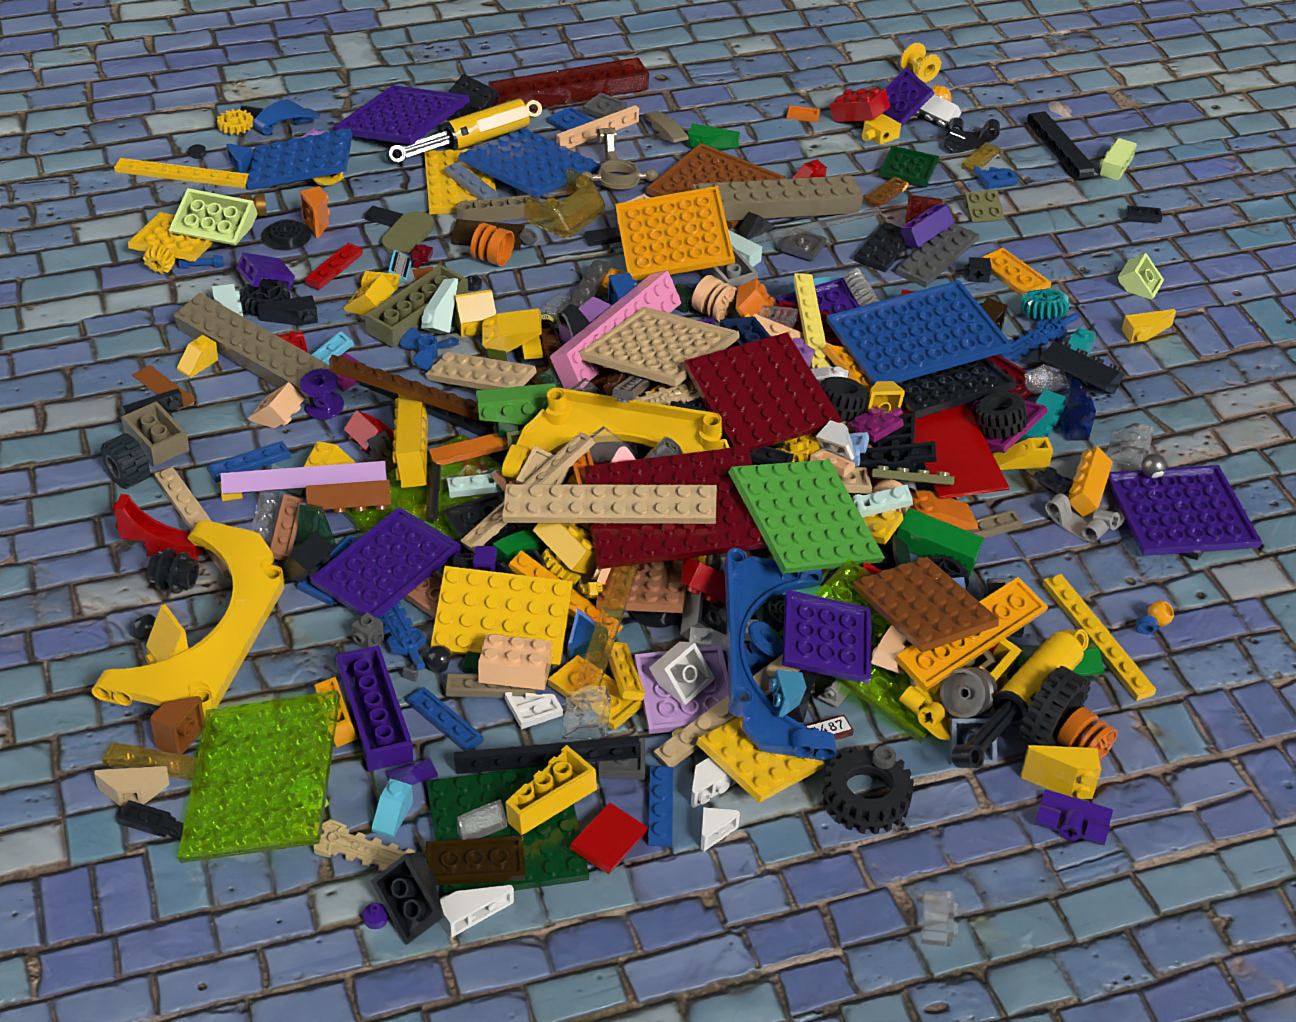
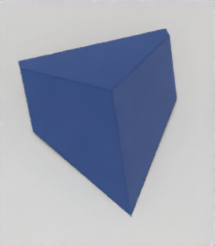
[568,608,609,661]

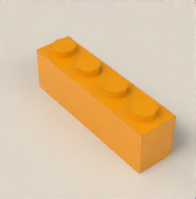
[1068,446,1113,517]

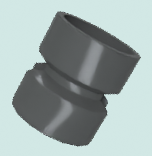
[645,437,683,458]

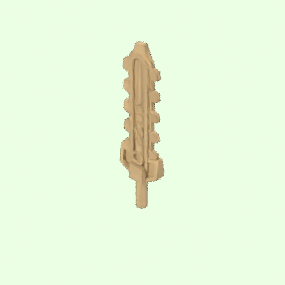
[634,377,701,406]
[286,819,415,871]

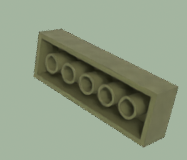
[365,265,468,347]

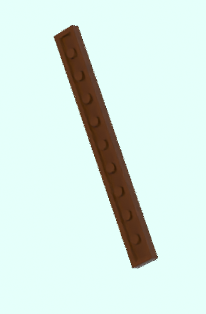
[329,354,494,426]

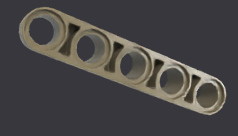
[457,195,541,222]

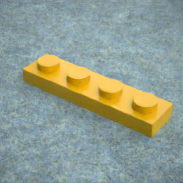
[604,641,645,701]

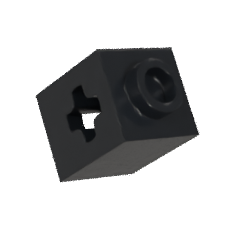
[964,257,992,283]

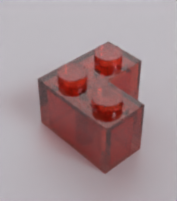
[905,195,942,224]

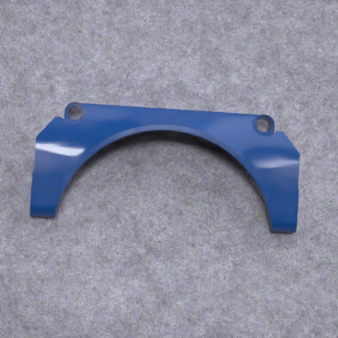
[723,548,836,761]

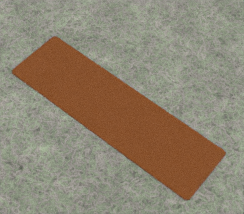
[132,365,196,410]

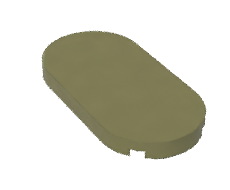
[382,211,434,255]

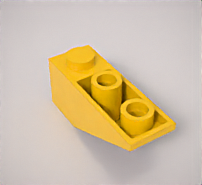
[992,437,1053,470]

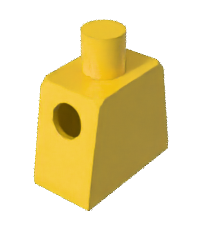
[862,113,901,145]

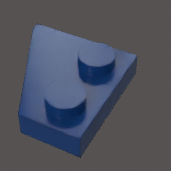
[973,166,1018,189]

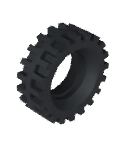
[1019,666,1091,746]
[822,746,914,834]

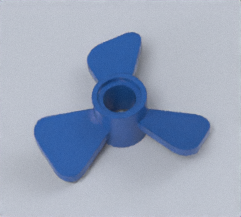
[400,327,459,371]

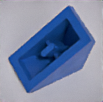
[226,144,252,173]

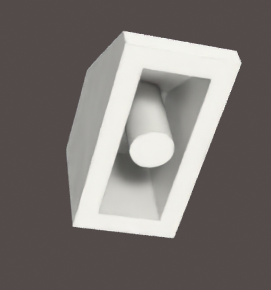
[816,420,854,461]

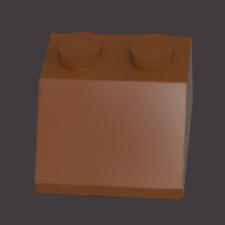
[150,696,206,759]

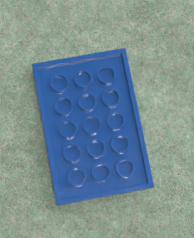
[246,128,352,190]

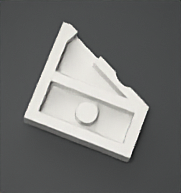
[505,692,563,729]

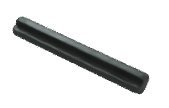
[425,462,441,524]

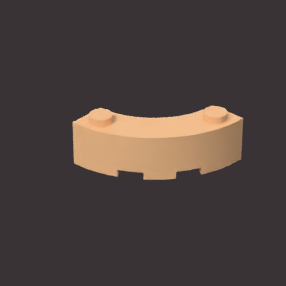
[871,625,913,675]

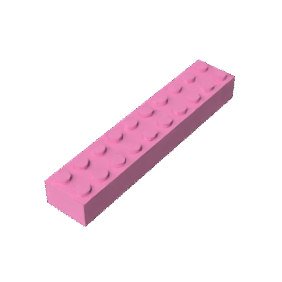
[550,271,681,390]

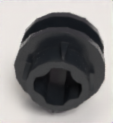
[147,548,199,594]

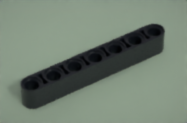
[1027,111,1094,180]

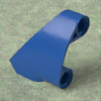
[253,99,320,135]

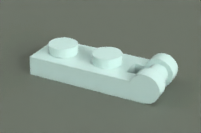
[447,470,503,498]
[852,484,913,518]

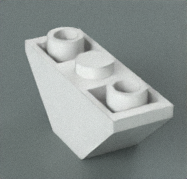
[691,757,737,808]

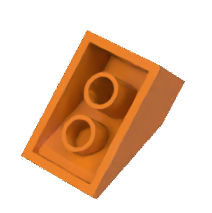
[910,490,978,530]

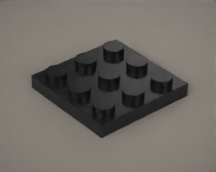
[447,73,499,120]

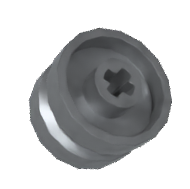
[940,667,998,718]

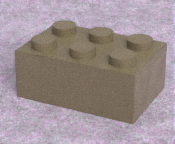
[121,401,190,466]

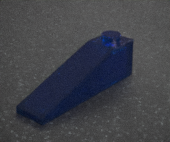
[1061,377,1096,441]

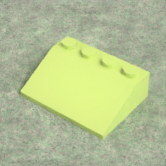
[169,188,258,245]

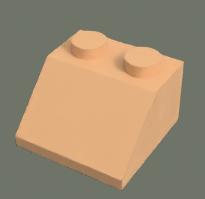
[248,382,304,429]

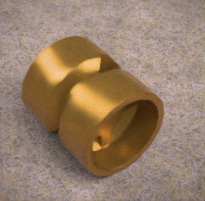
[240,193,267,217]

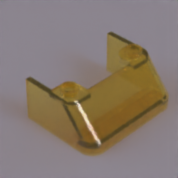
[526,168,606,238]

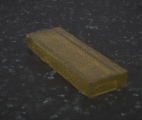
[961,142,1000,174]

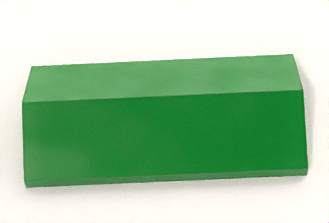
[897,507,985,576]
[1013,640,1104,677]

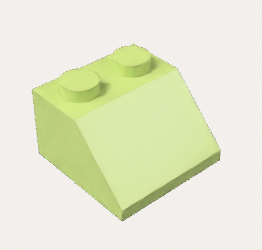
[1118,252,1164,299]

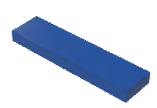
[208,441,291,483]
[407,687,484,751]

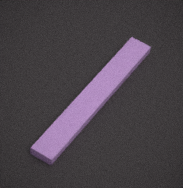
[221,461,387,494]

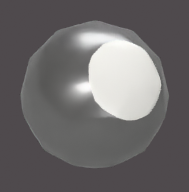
[1141,453,1167,478]

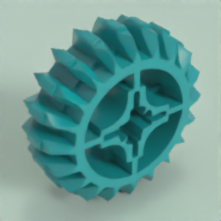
[1020,288,1069,320]

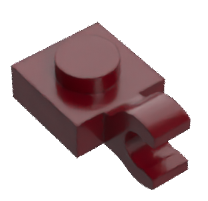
[411,244,433,268]

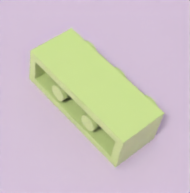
[1099,138,1137,181]

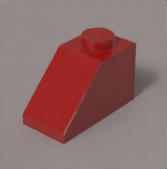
[792,159,827,179]

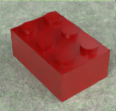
[829,87,890,122]

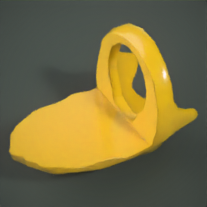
[312,172,344,186]

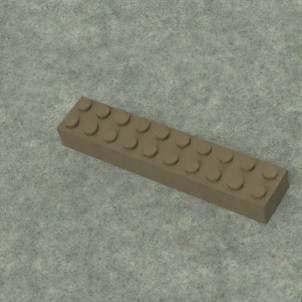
[691,176,863,221]
[173,292,329,406]

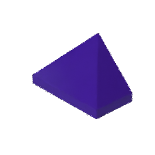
[386,757,438,785]

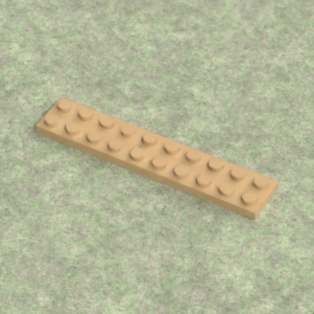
[502,484,717,524]

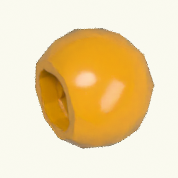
[1147,600,1174,627]

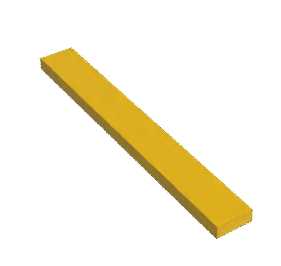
[114,158,249,189]

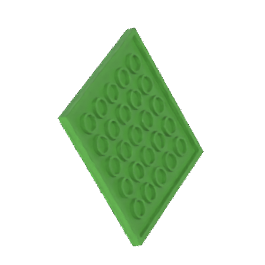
[728,460,885,574]

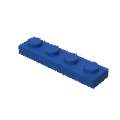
[648,766,673,847]

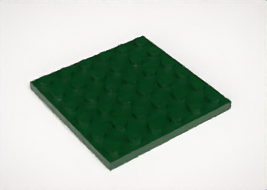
[427,766,589,896]

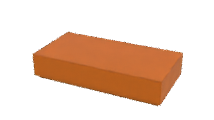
[787,105,820,122]

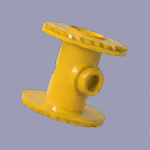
[900,43,941,83]

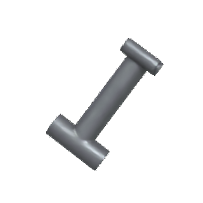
[402,645,431,682]

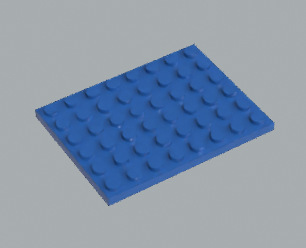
[826,280,1012,386]

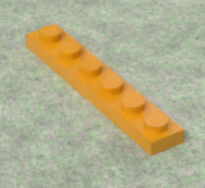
[508,550,623,641]

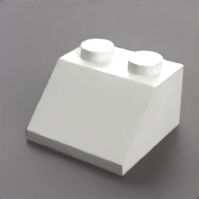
[649,642,715,705]

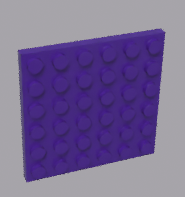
[333,85,470,145]
[1107,465,1262,556]

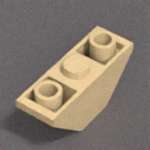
[94,766,170,806]

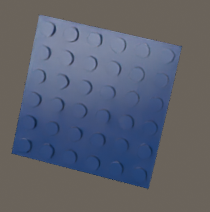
[459,128,600,198]

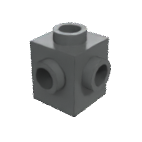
[352,613,384,649]

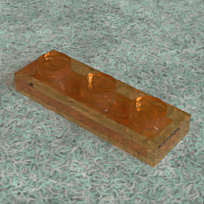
[864,177,909,209]

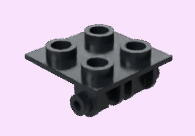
[1027,466,1073,497]

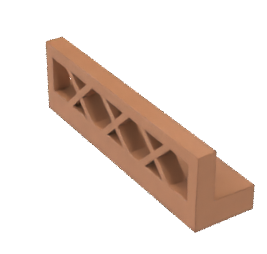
[269,494,304,565]

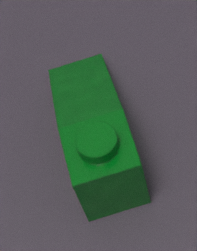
[687,123,740,149]

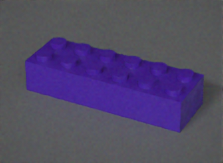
[336,645,414,772]

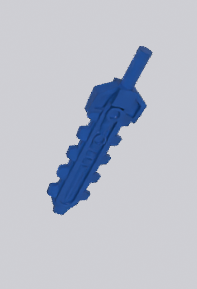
[998,313,1079,362]
[379,601,426,670]

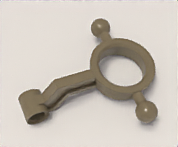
[579,128,658,189]

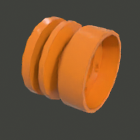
[470,222,515,267]
[1056,707,1118,761]

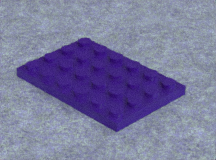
[310,507,461,618]

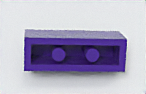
[900,204,954,248]

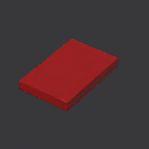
[570,802,648,874]

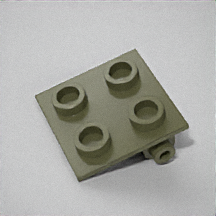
[964,190,1005,223]

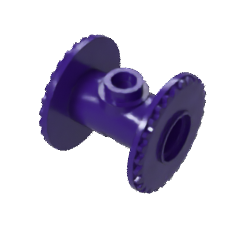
[300,368,344,420]

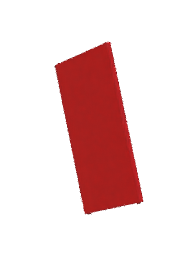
[903,403,1009,499]

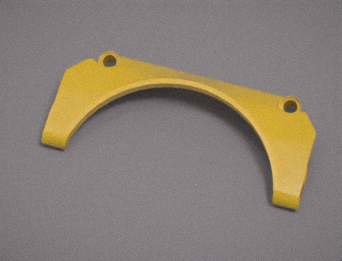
[502,388,730,479]
[92,520,285,718]

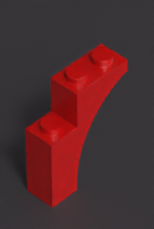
[113,494,203,562]

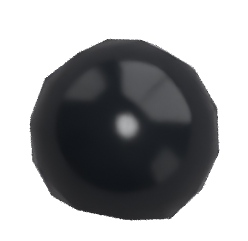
[131,614,156,641]
[426,645,452,672]

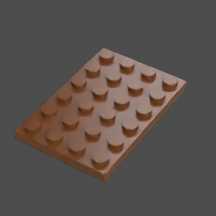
[853,557,999,653]

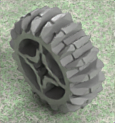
[844,268,880,307]

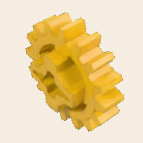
[217,109,254,135]
[776,434,820,462]
[541,548,583,585]

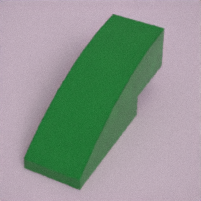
[493,529,548,565]

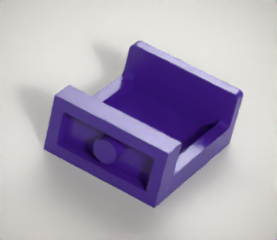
[236,252,295,290]

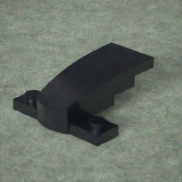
[858,413,937,473]

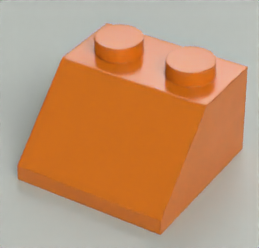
[300,186,330,238]
[736,278,776,319]

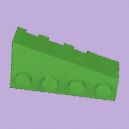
[476,383,556,425]

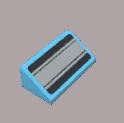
[389,250,412,282]

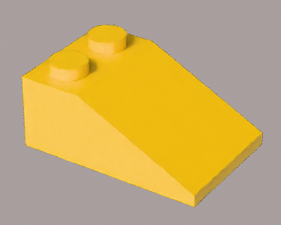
[482,308,542,353]
[145,604,188,665]
[1021,745,1101,799]

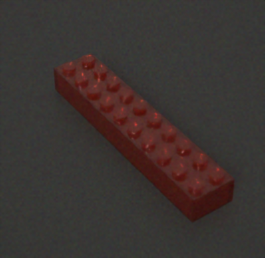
[488,57,649,110]

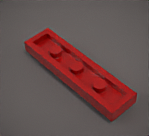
[305,243,363,290]

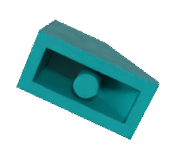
[1068,327,1096,356]

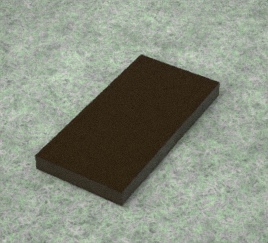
[451,219,525,250]
[426,836,525,885]

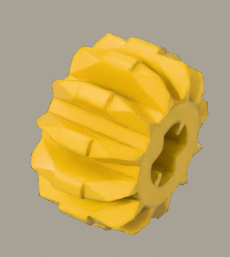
[143,243,175,274]

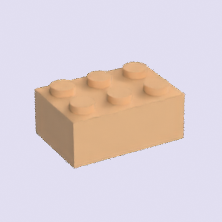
[478,634,552,690]

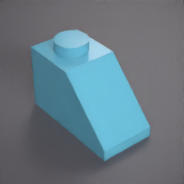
[371,778,413,838]

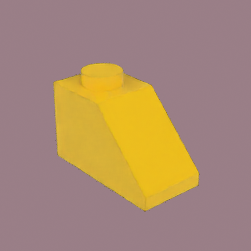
[177,335,218,378]

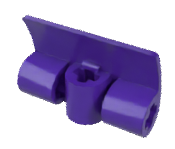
[1035,789,1113,845]

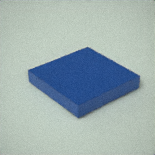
[547,106,593,132]

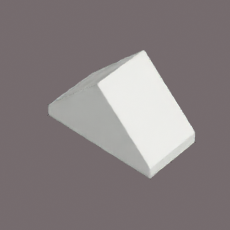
[701,807,740,852]

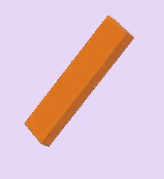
[429,433,508,466]

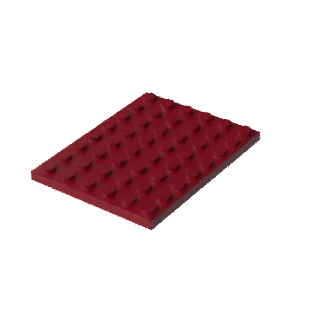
[584,446,768,569]

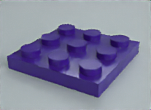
[883,67,935,127]

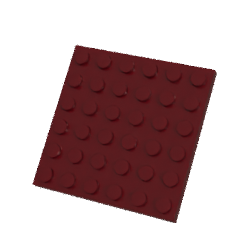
[683,332,842,451]

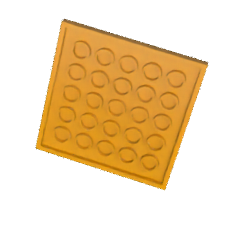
[615,186,735,281]

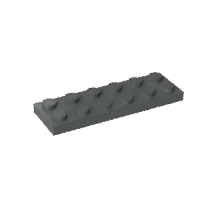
[896,223,979,288]

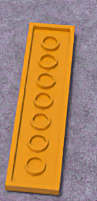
[894,577,1048,692]

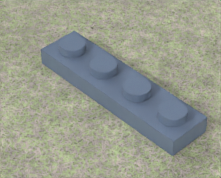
[445,162,499,200]

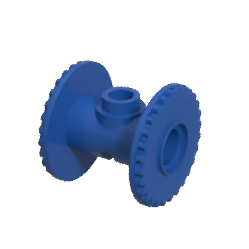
[726,621,783,676]

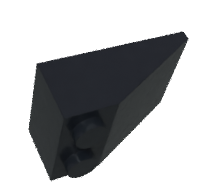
[371,852,444,945]

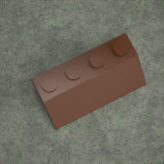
[306,480,391,515]

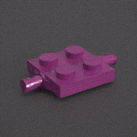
[847,407,904,442]

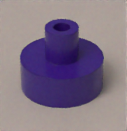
[363,903,388,929]

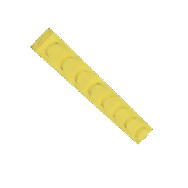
[793,273,830,369]

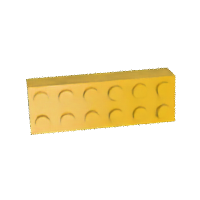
[393,395,428,488]

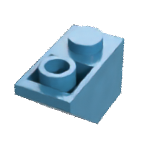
[769,669,807,717]

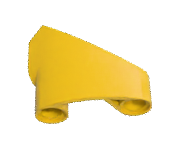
[899,680,950,741]

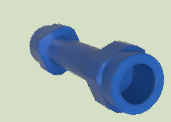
[179,255,224,269]

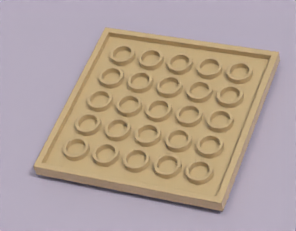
[579,306,739,387]

